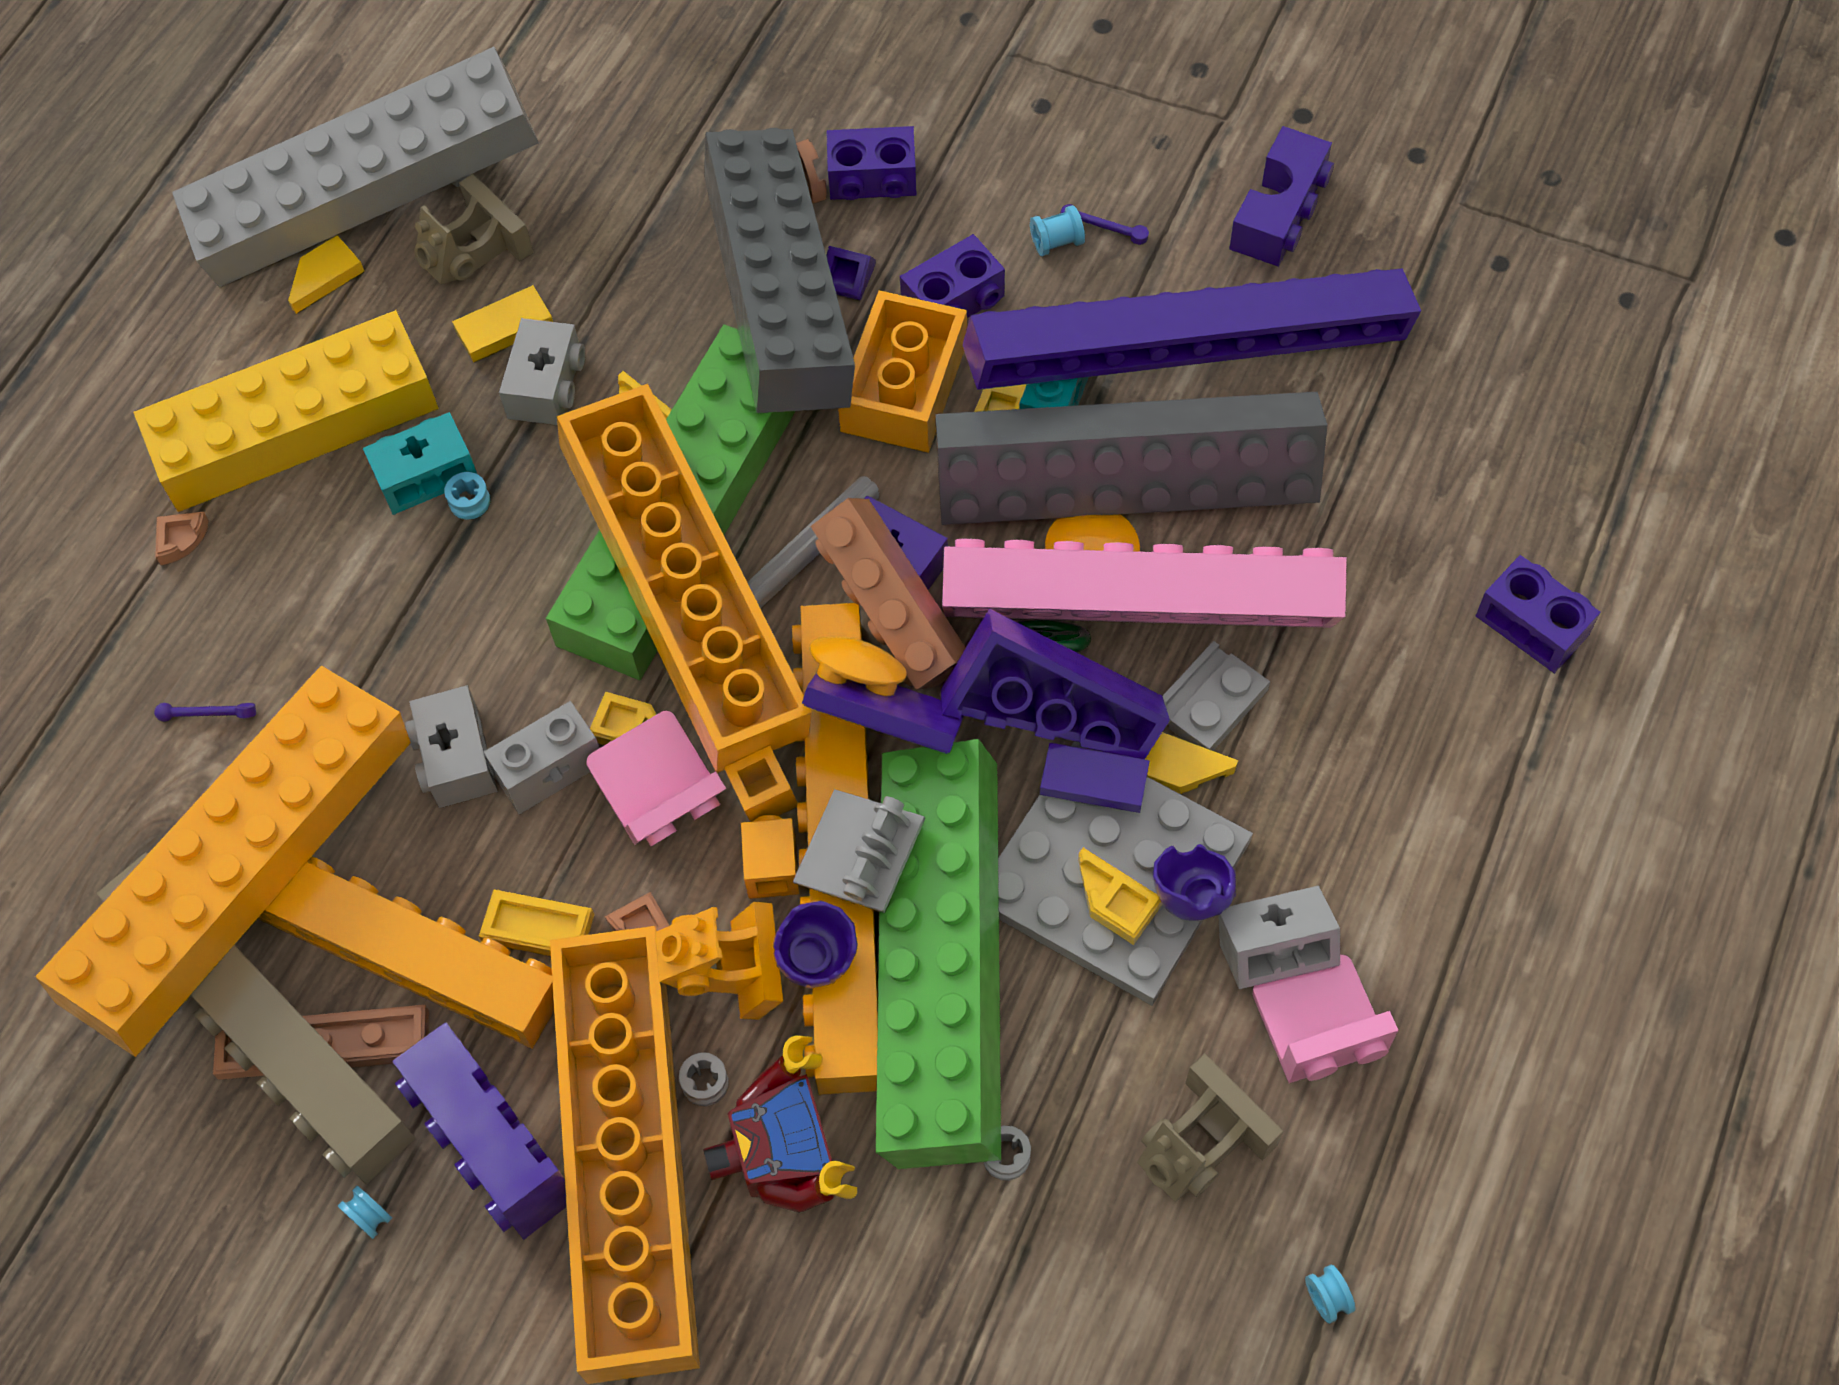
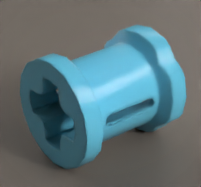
[1030,205,1085,256]

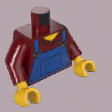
[703,1036,857,1213]

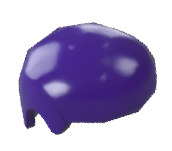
[1153,844,1236,921]
[773,901,858,989]

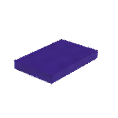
[802,672,964,754]

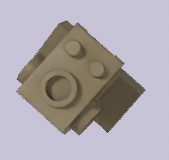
[414,174,534,284]
[1137,1053,1284,1202]

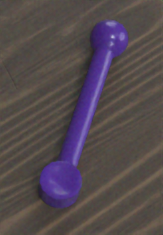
[1060,204,1149,245]
[154,703,257,722]

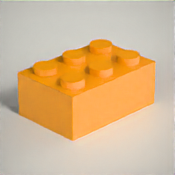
[838,290,967,453]

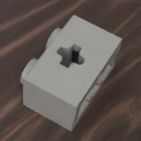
[499,318,585,425]
[405,685,498,808]
[483,701,599,814]
[1218,885,1340,989]

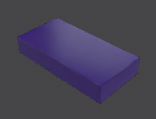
[1040,743,1150,813]

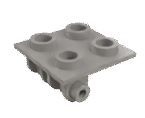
[793,789,925,913]

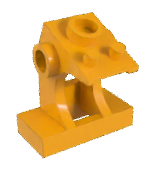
[655,902,783,1020]

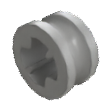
[679,1053,729,1106]
[983,1126,1031,1181]

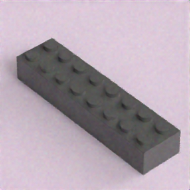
[704,128,855,413]
[935,391,1327,525]

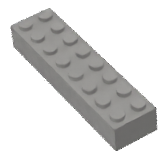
[172,47,539,288]

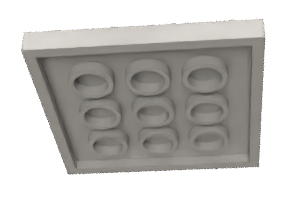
[998,741,1253,1006]

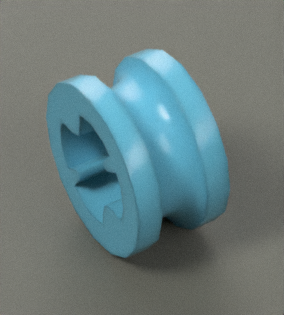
[444,472,490,520]
[338,1185,392,1239]
[1305,1264,1356,1324]

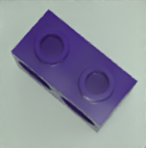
[827,126,917,200]
[900,234,1005,318]
[1475,555,1601,674]

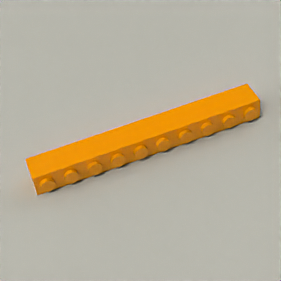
[792,603,878,1095]

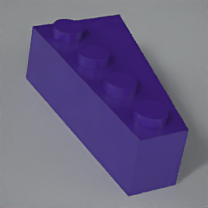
[941,608,1170,759]

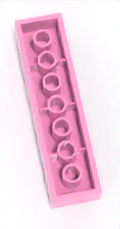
[942,539,1347,628]

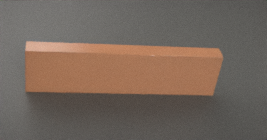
[213,1005,429,1080]

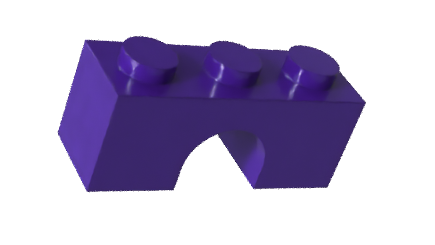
[1229,126,1334,267]

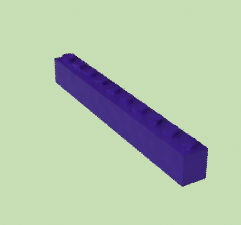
[962,268,1421,390]

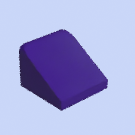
[826,246,876,300]

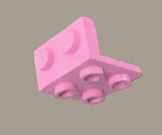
[586,711,726,846]
[1252,955,1398,1083]

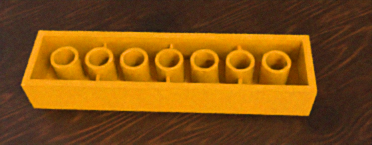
[557,384,812,773]
[35,665,411,1057]
[550,926,700,1384]

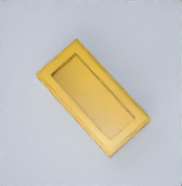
[452,285,553,363]
[479,889,594,956]

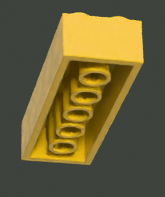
[133,310,439,512]

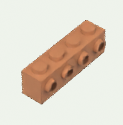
[810,498,966,690]

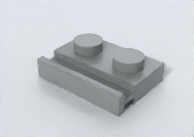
[1163,641,1270,751]

